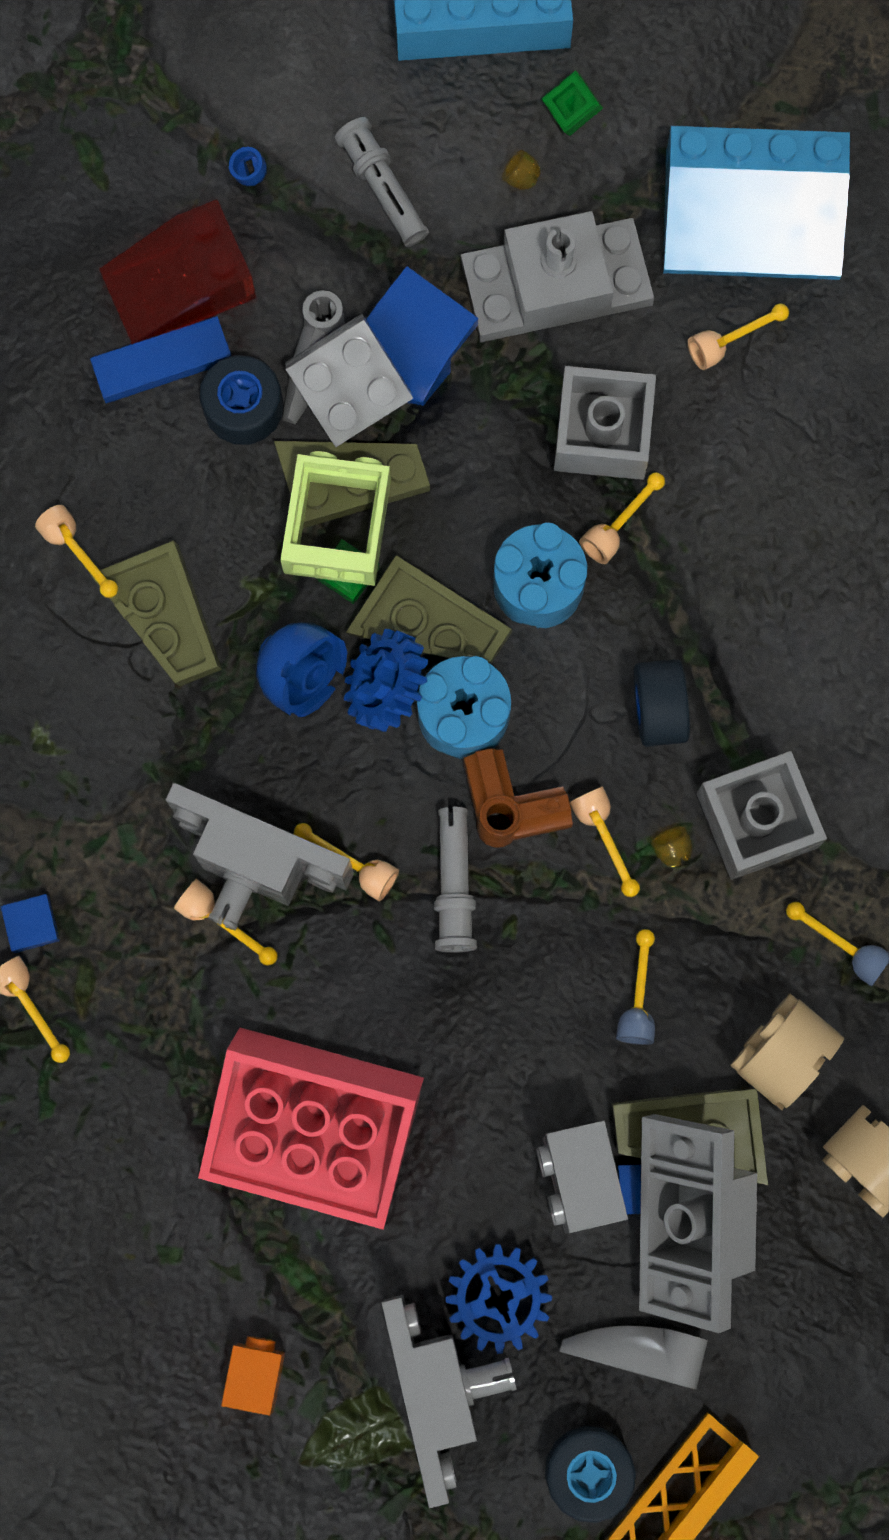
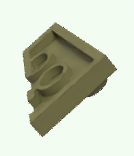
[611,1087,768,1185]

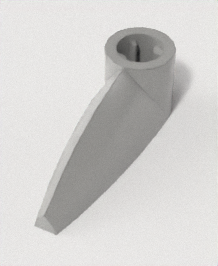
[283,290,345,424]
[559,1326,708,1390]

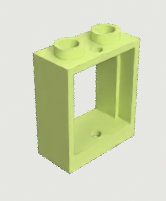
[281,451,391,586]

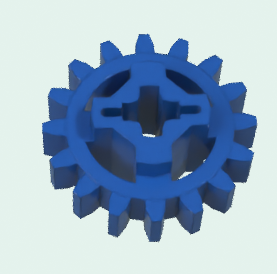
[344,628,428,732]
[446,1244,552,1354]

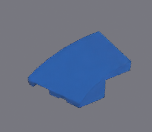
[366,266,478,406]

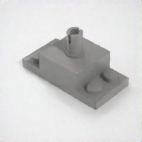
[461,211,654,343]
[166,783,354,931]
[639,1114,757,1333]
[382,1295,517,1508]

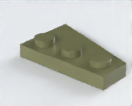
[274,441,430,528]
[90,541,222,686]
[346,555,513,664]

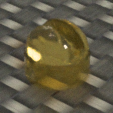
[502,150,541,190]
[651,827,693,867]

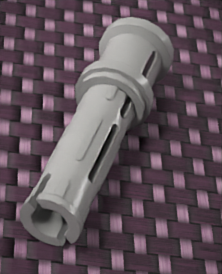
[335,117,429,247]
[434,807,477,952]

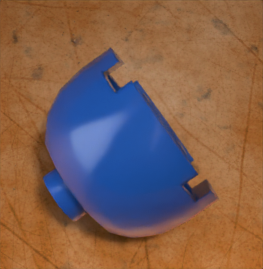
[256,622,347,717]

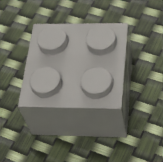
[286,314,413,447]
[554,366,656,480]
[697,751,827,880]
[536,1121,628,1233]

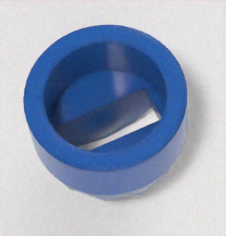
[229,147,267,187]

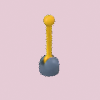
[786,902,889,987]
[616,929,655,1045]

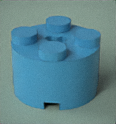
[493,523,587,628]
[417,656,511,759]

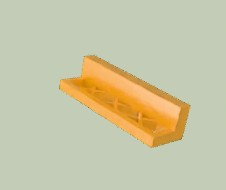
[606,1412,759,1540]

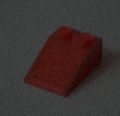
[99,199,256,344]

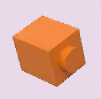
[221,1336,285,1416]

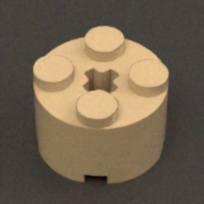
[730,994,844,1111]
[822,1105,889,1218]

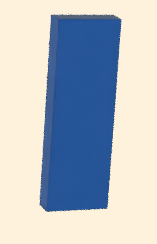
[90,316,231,404]

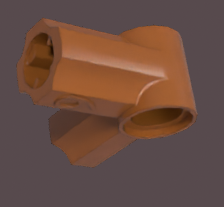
[463,748,573,848]

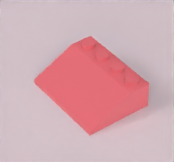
[198,1027,424,1230]

